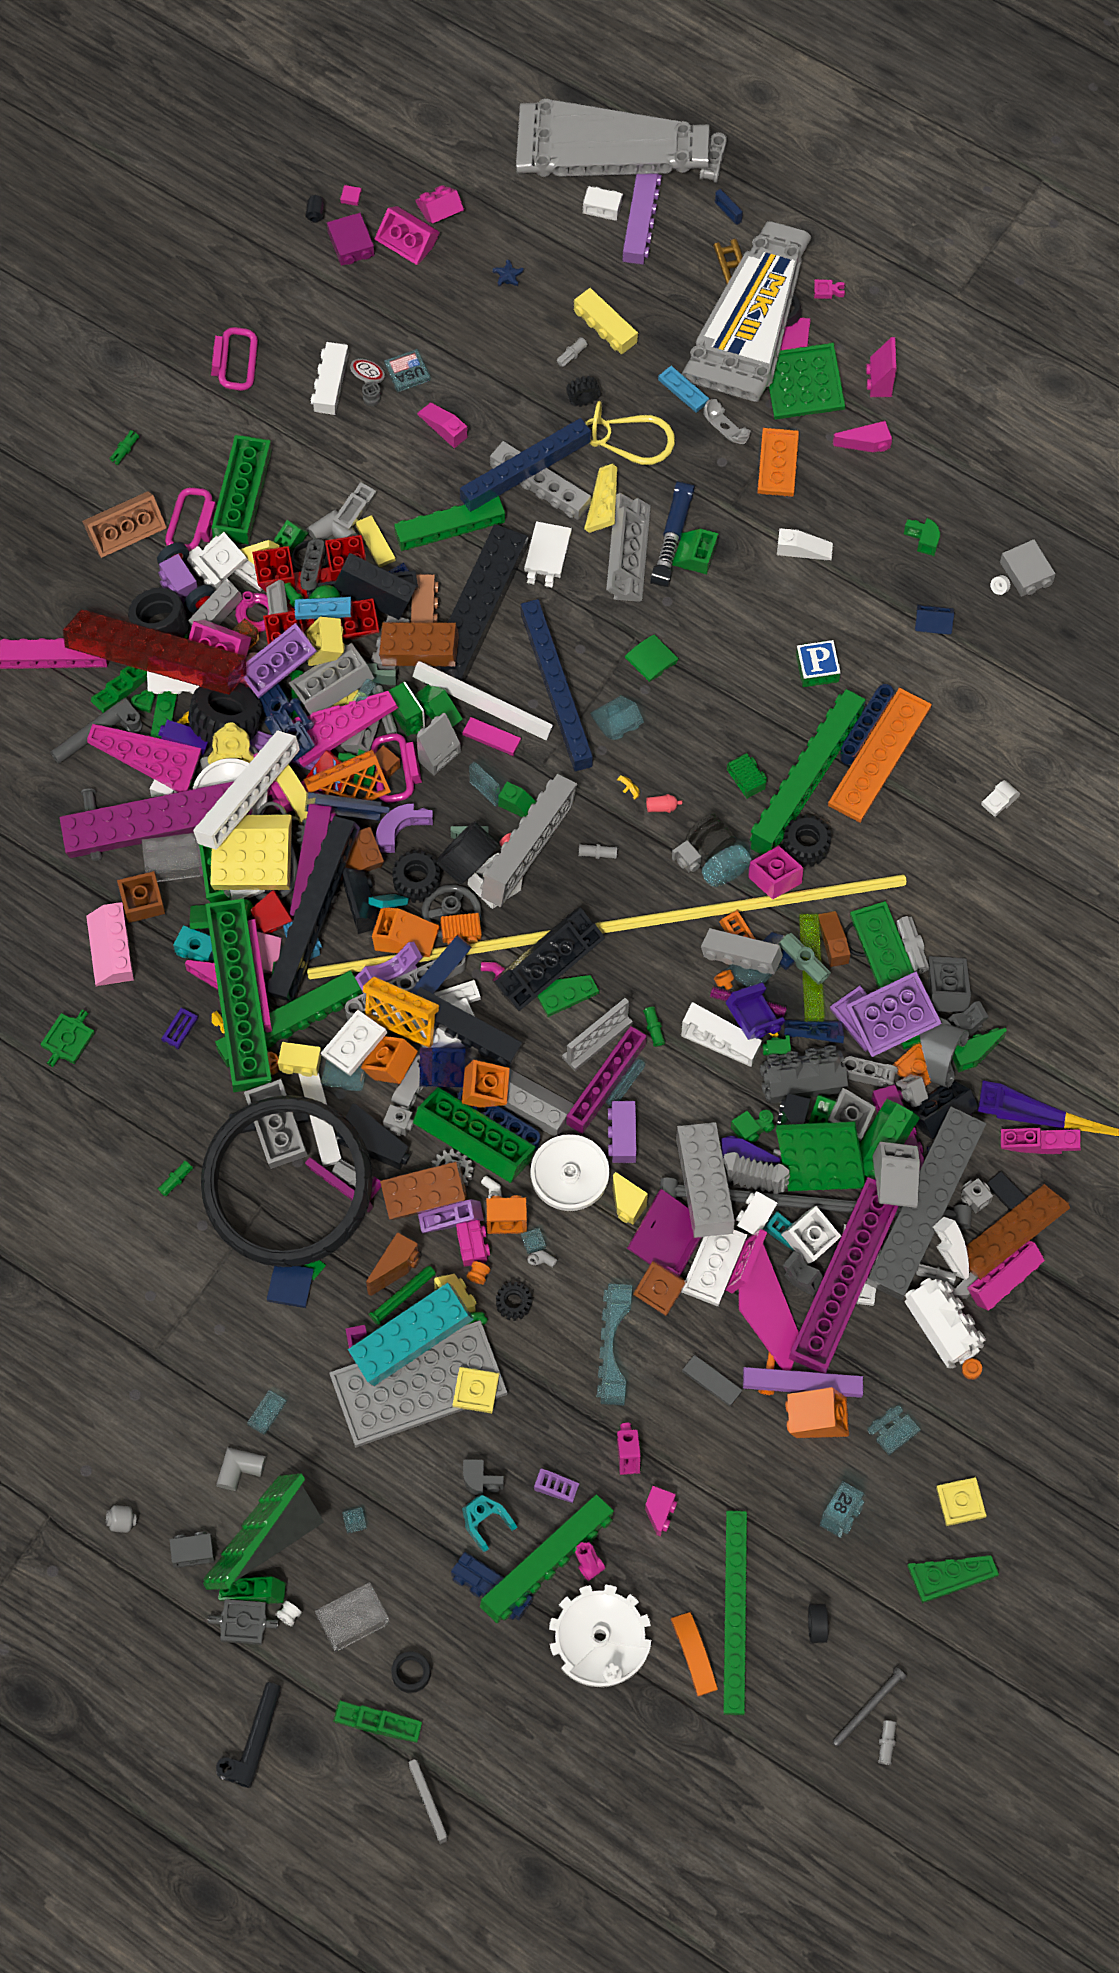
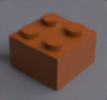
[117,871,165,923]

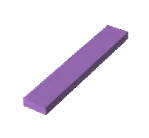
[743,1367,863,1398]

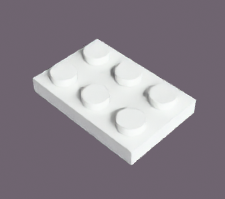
[320,1010,388,1076]

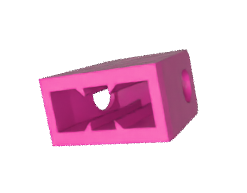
[617,1423,640,1475]

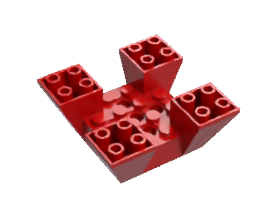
[252,535,379,645]

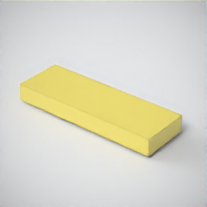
[355,515,395,567]

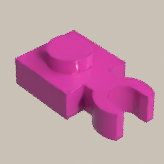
[814,279,845,299]

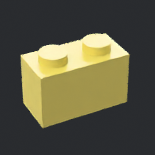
[278,1042,322,1077]

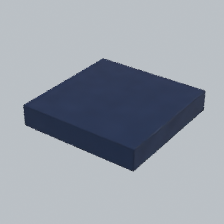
[267,1266,314,1308]

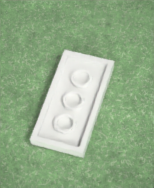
[682,1230,747,1306]

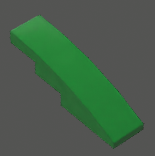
[91,654,153,713]
[333,1701,422,1743]

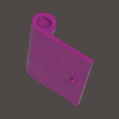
[627,1189,701,1277]

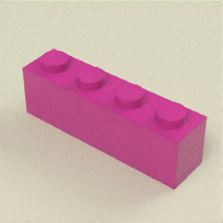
[967,1241,1045,1311]

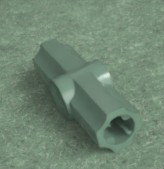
[779,933,831,985]

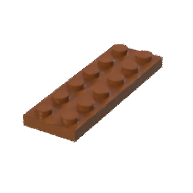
[966,1184,1070,1280]

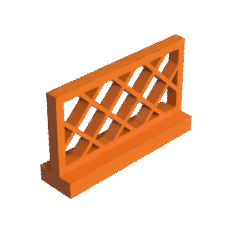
[304,750,391,801]

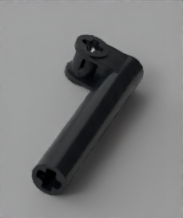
[216,1682,282,1788]

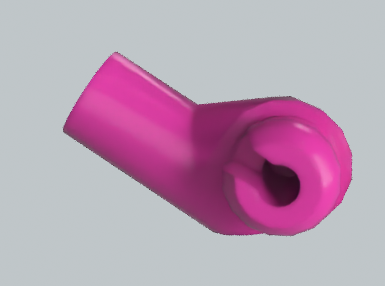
[481,962,505,977]

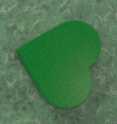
[131,690,155,713]

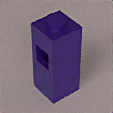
[158,720,208,757]

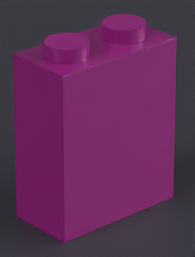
[327,213,374,266]

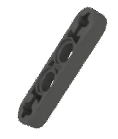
[300,539,325,590]

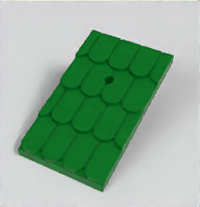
[203,1473,324,1590]

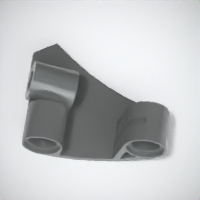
[919,1017,969,1088]

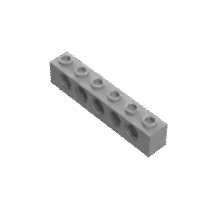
[490,441,591,520]

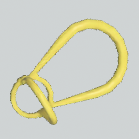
[585,401,675,465]

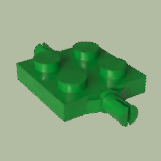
[41,1010,95,1067]

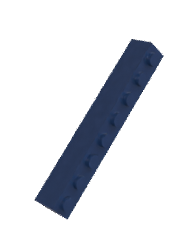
[460,418,591,512]

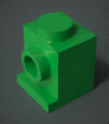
[762,1035,791,1056]

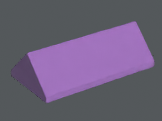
[237,623,317,698]

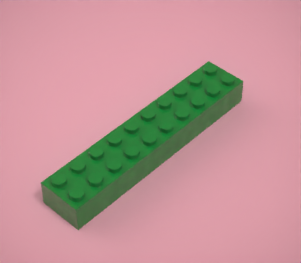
[750,689,866,855]
[206,898,272,1093]

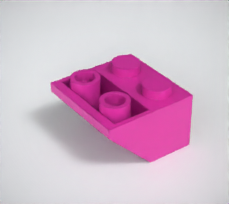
[415,185,464,223]

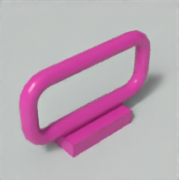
[211,327,258,390]
[165,488,217,551]
[370,733,422,803]

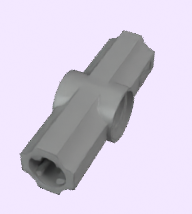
[896,916,929,974]

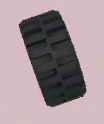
[188,679,262,745]

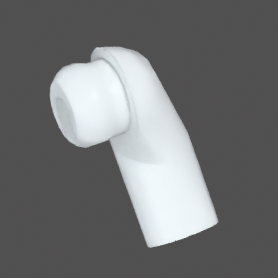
[481,1175,502,1198]

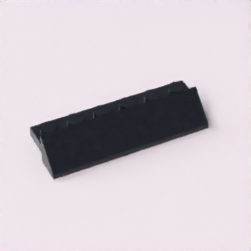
[492,907,605,1011]

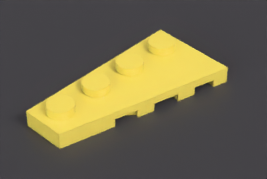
[584,464,617,533]

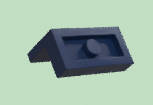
[915,605,954,634]

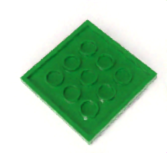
[768,343,845,420]
[776,1122,866,1191]

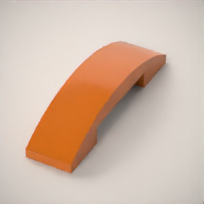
[671,1612,717,1697]

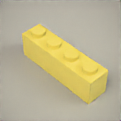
[574,288,638,354]

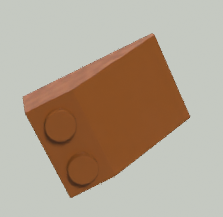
[339,827,384,882]
[366,1232,420,1296]

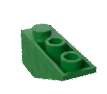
[952,1028,1007,1073]
[218,1577,286,1604]

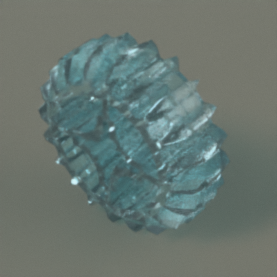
[702,845,751,887]

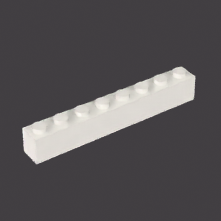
[193,731,300,850]

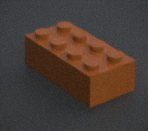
[379,622,459,666]
[380,1162,468,1220]

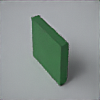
[303,1260,326,1281]

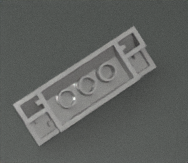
[606,493,651,602]

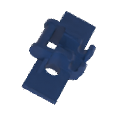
[259,683,316,761]

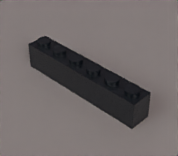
[410,987,522,1067]

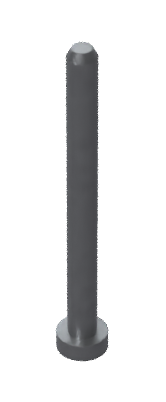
[833,1668,907,1747]

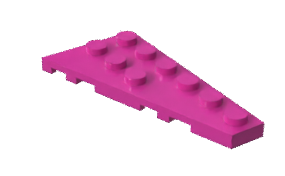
[292,691,398,767]
[87,724,201,793]

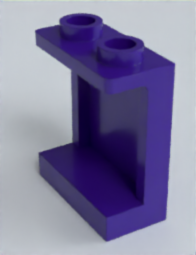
[725,983,785,1040]

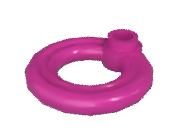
[235,591,269,632]

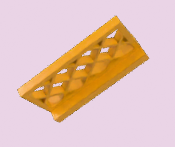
[363,977,439,1048]

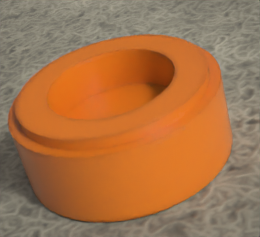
[962,1358,982,1380]

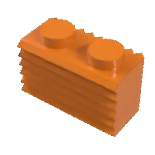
[440,913,482,945]

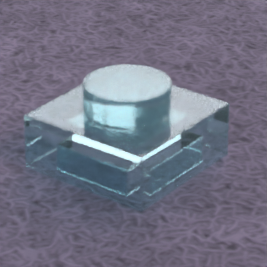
[521,1228,546,1254]

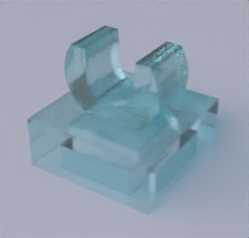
[342,1507,367,1533]

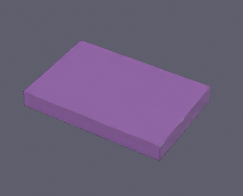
[830,986,868,1052]

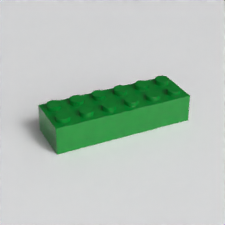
[212,435,272,544]
[413,1087,536,1183]

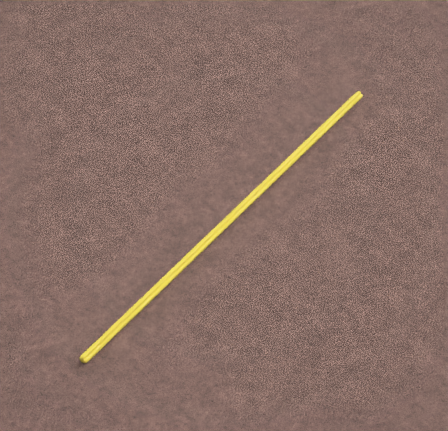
[307,875,907,979]

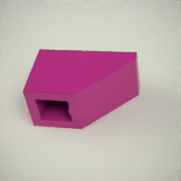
[645,1486,678,1537]

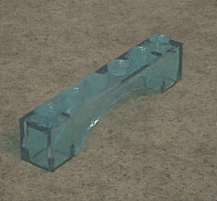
[597,1283,632,1405]

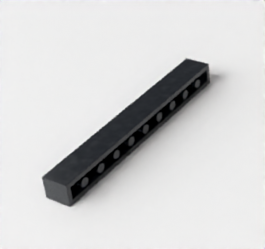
[266,816,360,1002]

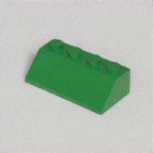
[859,1099,920,1180]

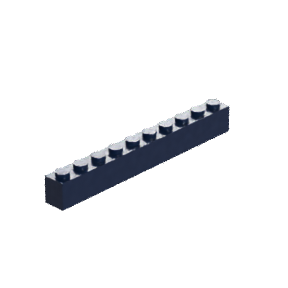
[521,599,593,772]

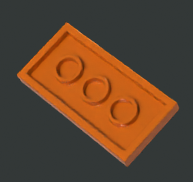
[757,428,799,497]

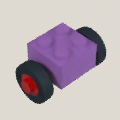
[157,542,216,613]

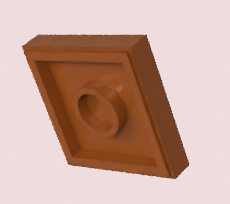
[633,1260,687,1316]

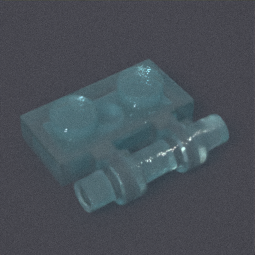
[867,1405,920,1455]

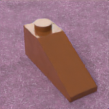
[817,911,850,967]

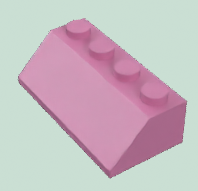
[86,902,134,986]

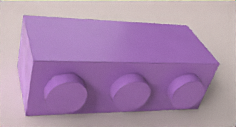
[608,1101,636,1163]

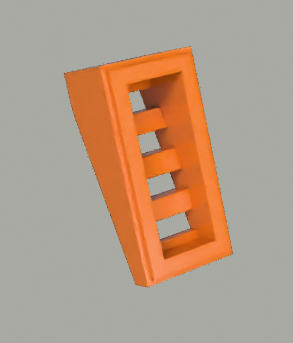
[719,910,755,939]

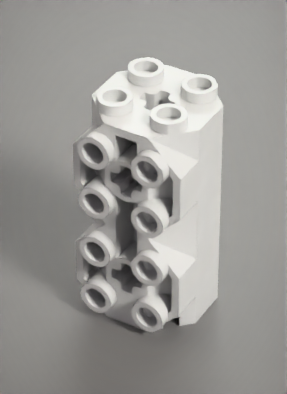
[905,1278,986,1368]

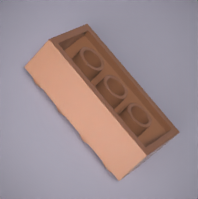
[82,492,167,558]

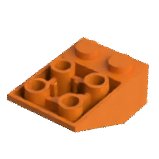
[372,908,439,957]

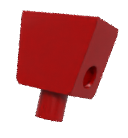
[248,890,293,934]

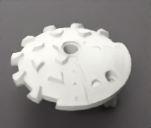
[549,1585,651,1687]

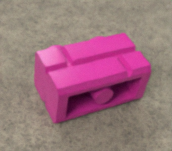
[456,1220,490,1267]

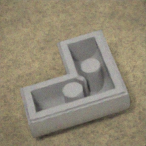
[307,509,357,540]
[216,1447,266,1491]

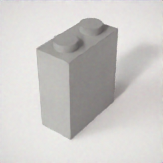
[1000,539,1055,597]

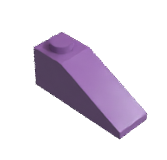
[418,1199,484,1233]

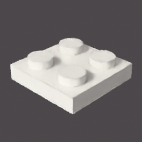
[197,532,248,583]

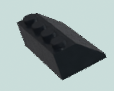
[333,553,416,620]

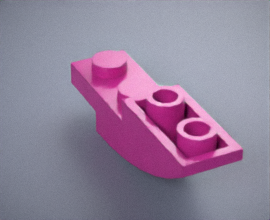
[1001,1128,1081,1154]

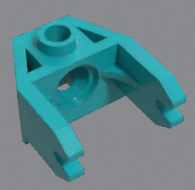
[462,1495,517,1552]

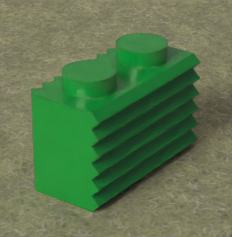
[727,753,767,799]

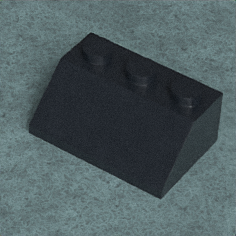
[342,868,380,934]
[907,1081,979,1139]
[776,1093,810,1127]

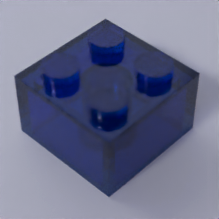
[419,1047,465,1088]

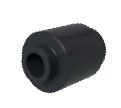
[305,195,324,223]

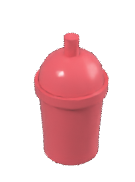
[646,794,682,813]

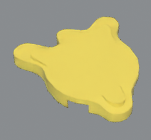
[208,722,254,764]

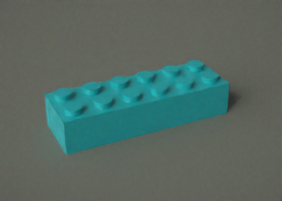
[348,1283,474,1386]

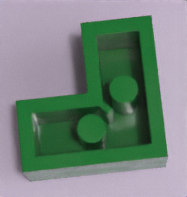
[414,685,462,727]

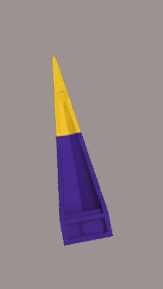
[978,1081,1119,1136]

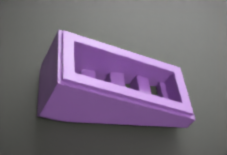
[534,1469,579,1503]

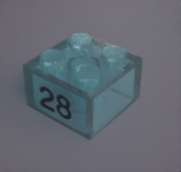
[820,1481,865,1538]

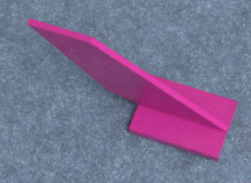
[725,1229,799,1371]

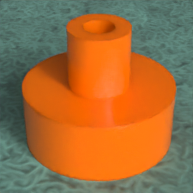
[714,970,734,990]

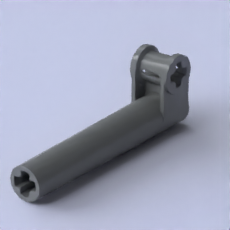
[50,698,143,764]

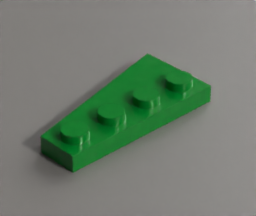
[907,1556,999,1604]

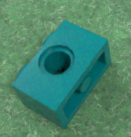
[173,925,213,963]

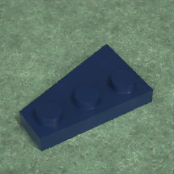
[784,1020,844,1043]

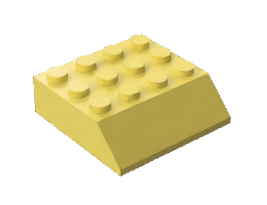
[211,815,292,890]

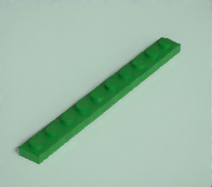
[723,1511,747,1715]

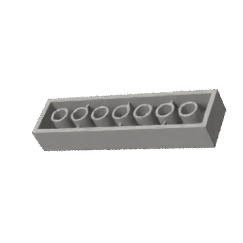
[480,774,577,907]

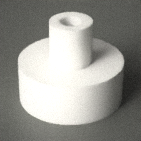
[991,575,1010,595]

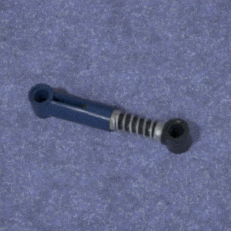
[650,481,695,587]

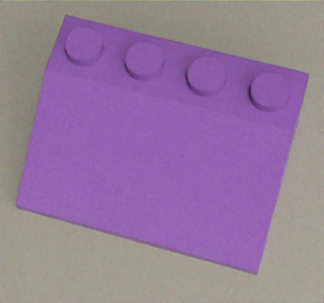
[846,972,942,1057]

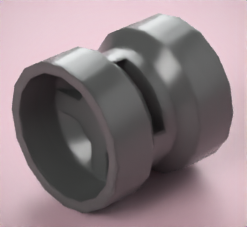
[362,382,381,406]

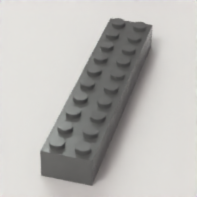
[866,1107,986,1301]

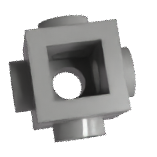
[383,1105,414,1136]
[961,1179,993,1213]

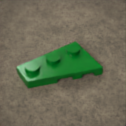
[537,975,599,1017]

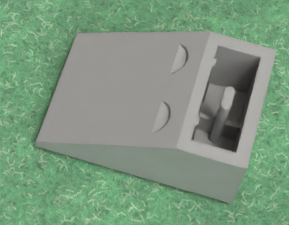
[417,713,461,775]
[873,1142,920,1208]

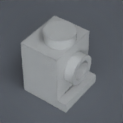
[672,840,701,872]
[896,1075,928,1107]

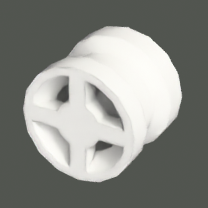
[276,1601,302,1626]

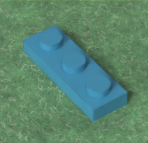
[658,366,709,413]
[295,597,351,620]

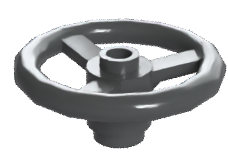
[421,884,482,938]

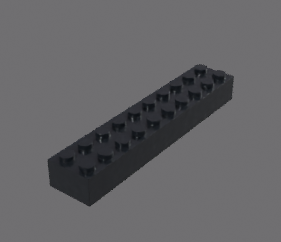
[424,524,528,685]

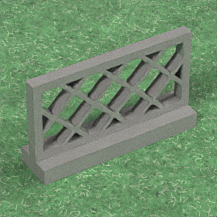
[562,998,633,1071]

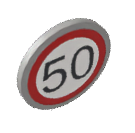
[350,359,385,383]

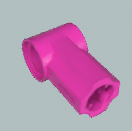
[575,1542,605,1581]

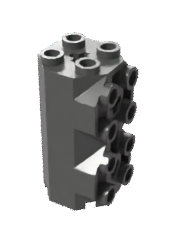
[760,1045,848,1104]

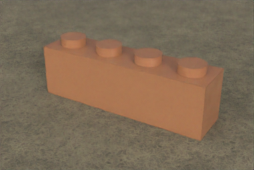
[411,575,438,623]

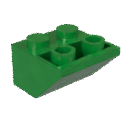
[672,529,718,575]

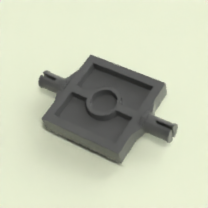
[208,1599,279,1645]

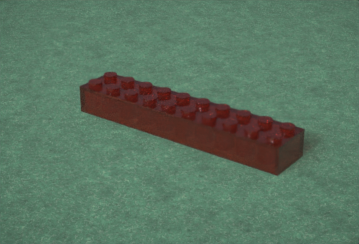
[63,609,247,695]

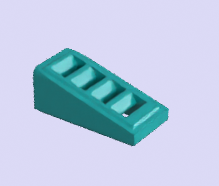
[763,1212,794,1251]

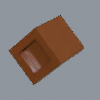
[375,745,400,780]

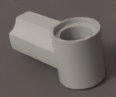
[332,1159,373,1191]

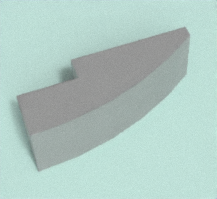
[333,482,376,530]

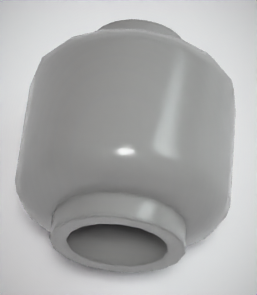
[106,1505,137,1533]

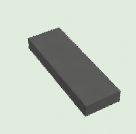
[682,1355,742,1407]

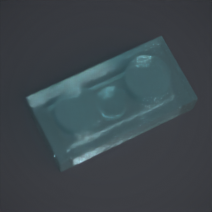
[247,1390,286,1435]

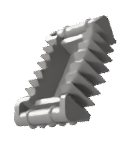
[723,1152,790,1194]

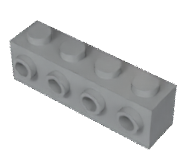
[701,928,783,974]

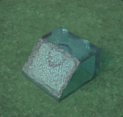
[590,696,644,740]

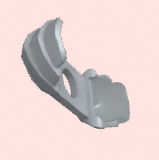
[704,399,751,444]

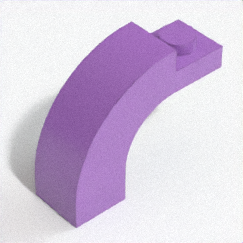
[376,803,433,853]
[355,942,423,993]

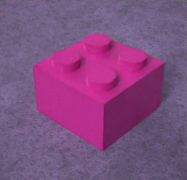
[748,846,803,900]

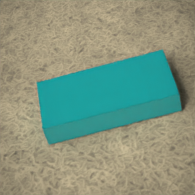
[368,894,408,908]

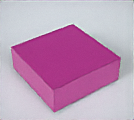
[340,185,362,206]

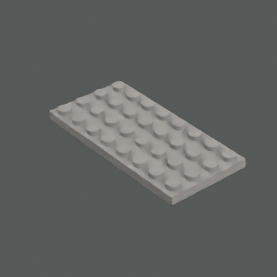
[329,1321,507,1448]

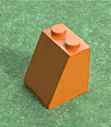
[786,1387,849,1438]

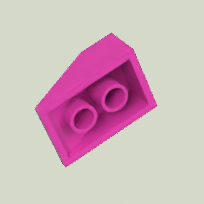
[866,337,896,397]

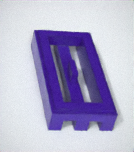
[161,1008,198,1050]

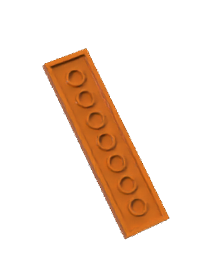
[828,688,932,823]

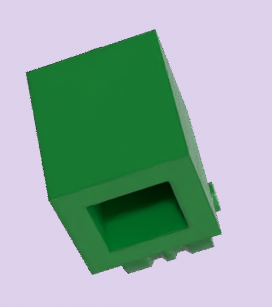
[731,1110,775,1144]

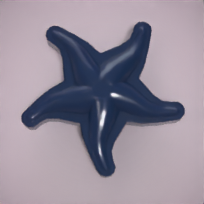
[493,259,523,286]

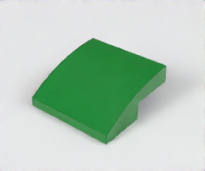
[625,635,678,682]

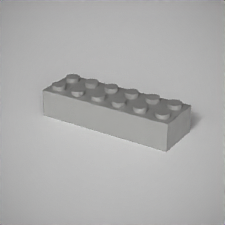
[676,1122,735,1238]

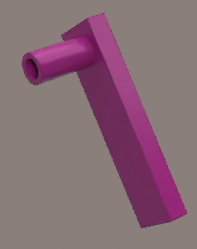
[305,1157,381,1213]

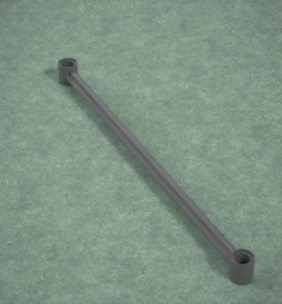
[660,1178,972,1229]

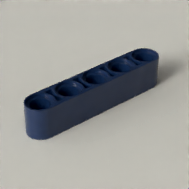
[840,684,894,764]
[405,935,472,1017]
[458,1089,540,1151]

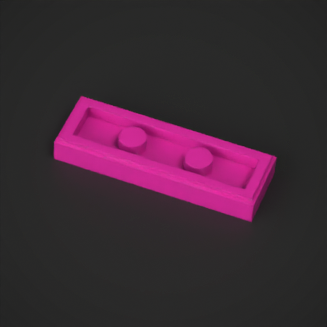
[463,717,521,756]

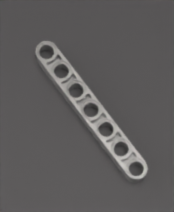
[345,956,466,1020]

